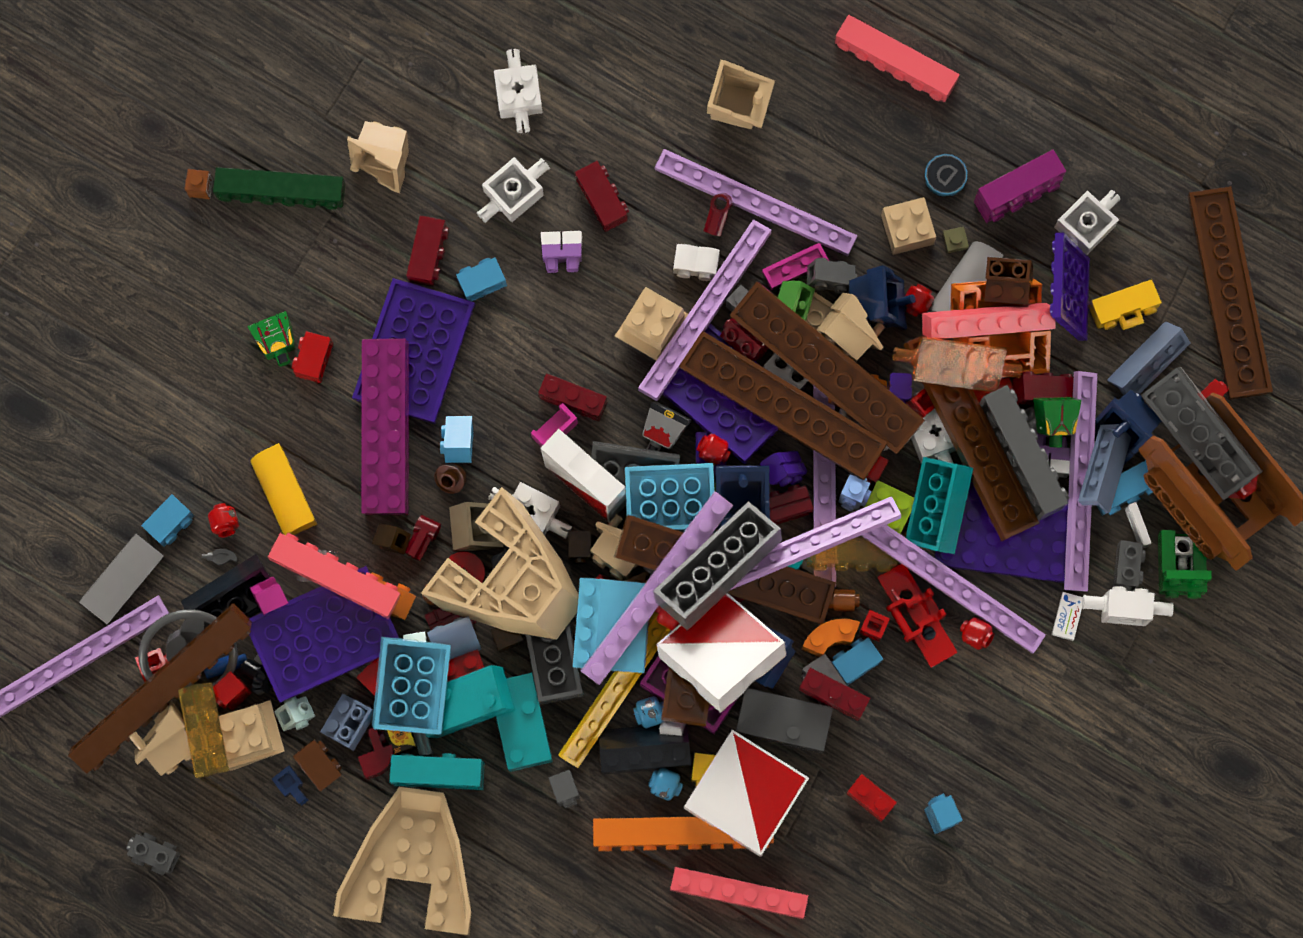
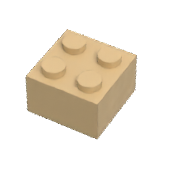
[881,197,936,255]

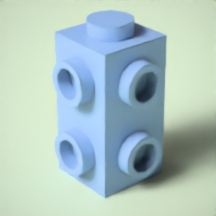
[839,474,872,512]

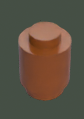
[828,589,860,612]

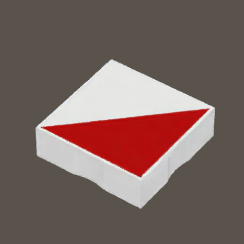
[541,429,626,523]
[657,593,786,713]
[684,730,809,857]

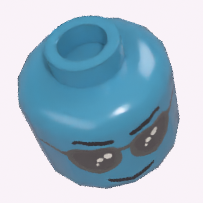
[633,696,664,728]
[648,768,683,800]

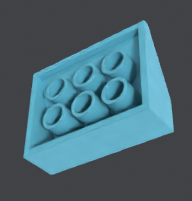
[625,463,716,533]
[573,578,649,673]
[372,637,451,735]

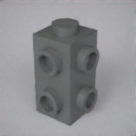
[807,258,858,294]
[1113,540,1146,591]
[126,832,181,875]

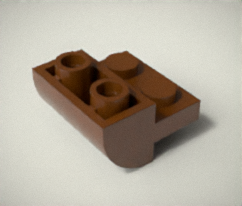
[985,257,1033,305]

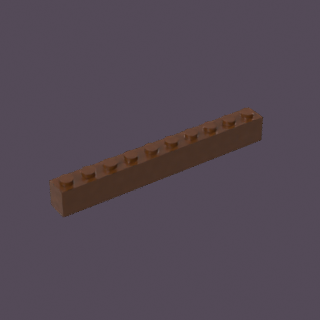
[68,603,252,774]

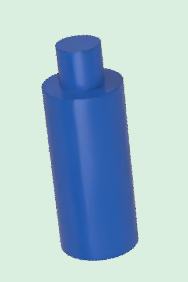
[204,653,248,679]

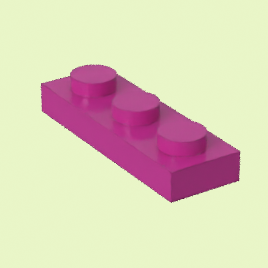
[762,243,829,290]

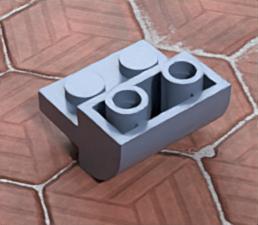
[427,616,481,660]
[320,694,373,751]

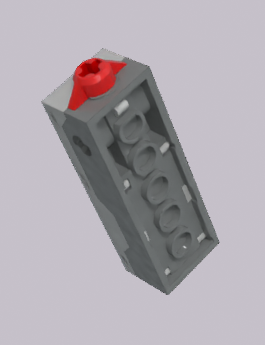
[1142,367,1263,500]

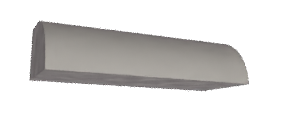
[928,241,1004,312]
[79,533,164,624]

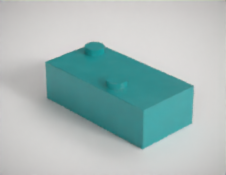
[906,457,973,554]
[425,665,515,738]
[496,673,553,772]
[390,753,485,790]

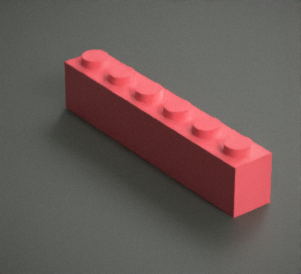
[835,15,959,102]
[922,303,1056,340]
[268,533,401,619]
[670,867,808,919]

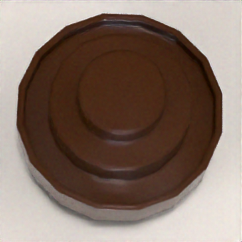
[434,463,467,494]

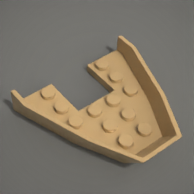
[421,487,579,640]
[333,787,471,935]

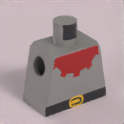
[642,401,692,451]

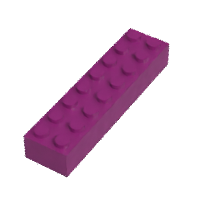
[361,339,409,515]

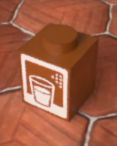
[185,169,214,199]

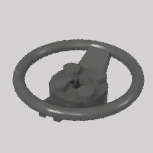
[138,609,238,701]

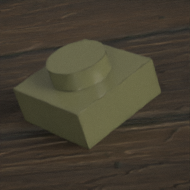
[942,226,969,253]

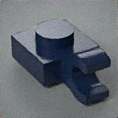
[272,765,309,806]

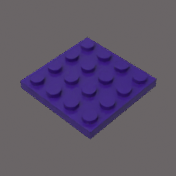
[1050,232,1090,341]

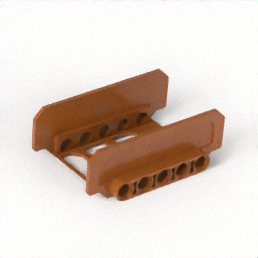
[1139,393,1303,571]

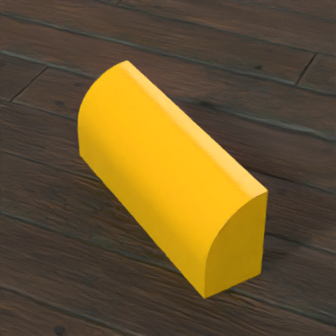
[250,443,317,535]

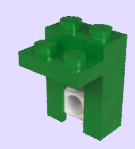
[1158,530,1212,599]

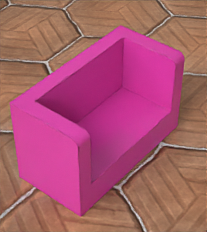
[531,403,578,447]
[249,577,288,614]

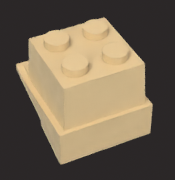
[707,60,775,130]
[347,121,409,193]
[615,287,688,361]
[817,293,885,361]
[590,514,641,581]
[129,700,198,776]
[214,700,285,771]

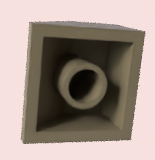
[449,502,503,551]

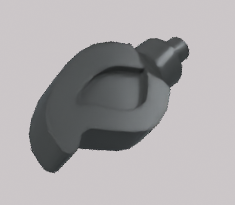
[202,549,238,565]

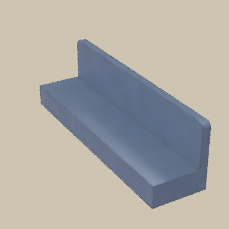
[1107,322,1190,396]
[1078,424,1131,513]

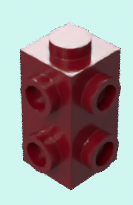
[720,318,768,362]

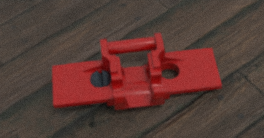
[877,564,958,668]

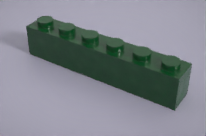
[213,167,346,210]

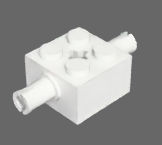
[494,49,543,133]
[477,157,550,223]
[1052,190,1121,255]
[911,392,956,463]
[488,482,572,539]
[1082,587,1173,626]

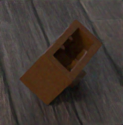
[293,739,342,792]

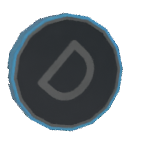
[925,154,967,196]

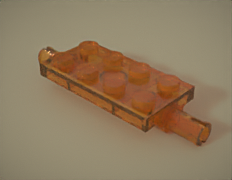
[893,337,1022,392]

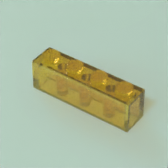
[806,538,897,572]
[178,682,229,778]

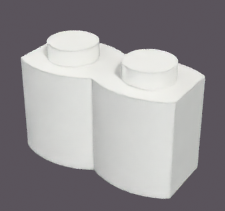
[673,244,720,281]

